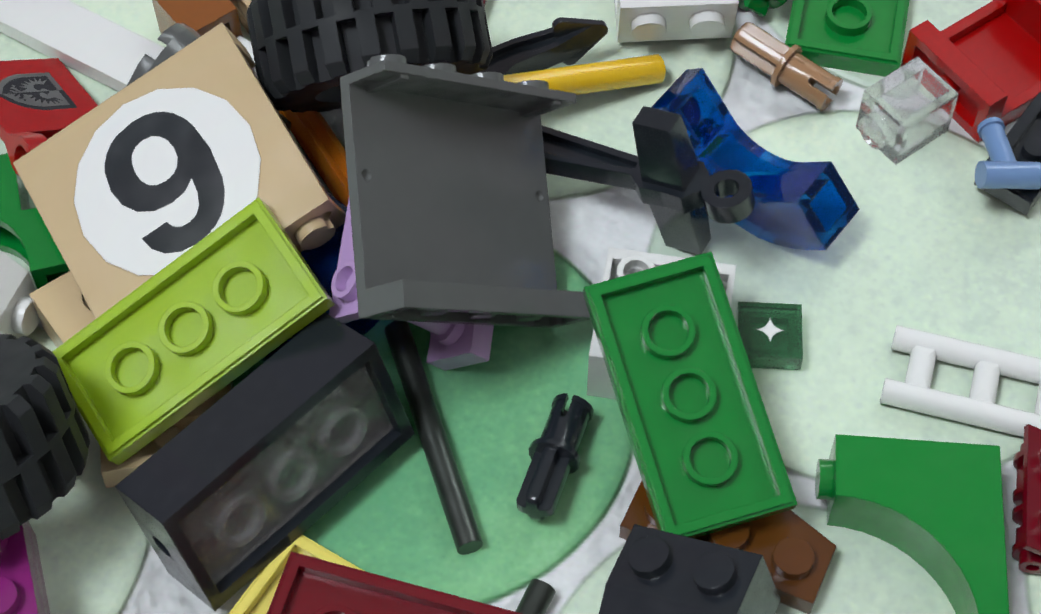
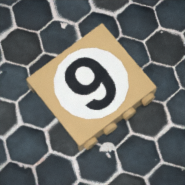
[13,23,346,319]

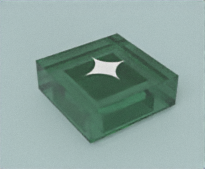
[736,301,803,370]

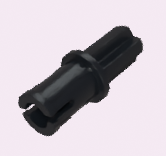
[516,393,594,521]

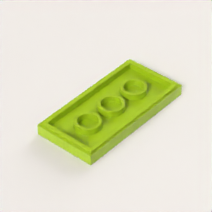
[52,197,335,465]

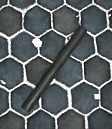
[384,321,483,555]

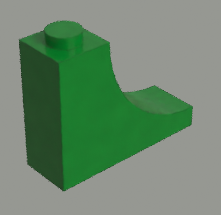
[815,434,1009,614]

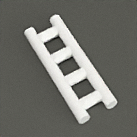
[880,325,1041,437]

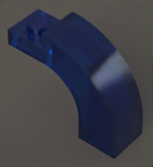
[651,68,860,250]

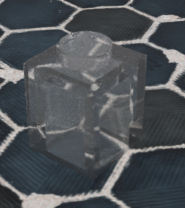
[856,56,959,165]

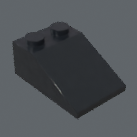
[599,524,781,614]

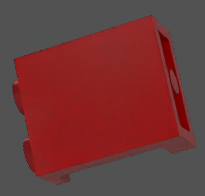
[900,0,1041,143]

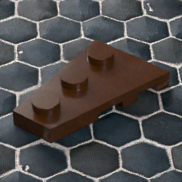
[619,481,836,614]

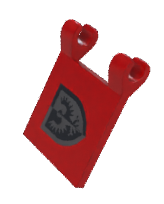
[0,58,98,176]

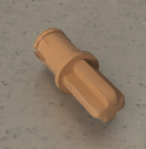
[730,22,843,111]

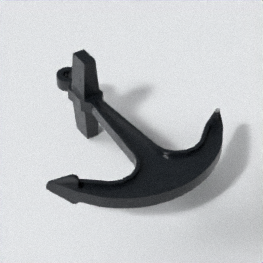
[485,17,756,255]

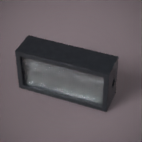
[115,312,415,611]

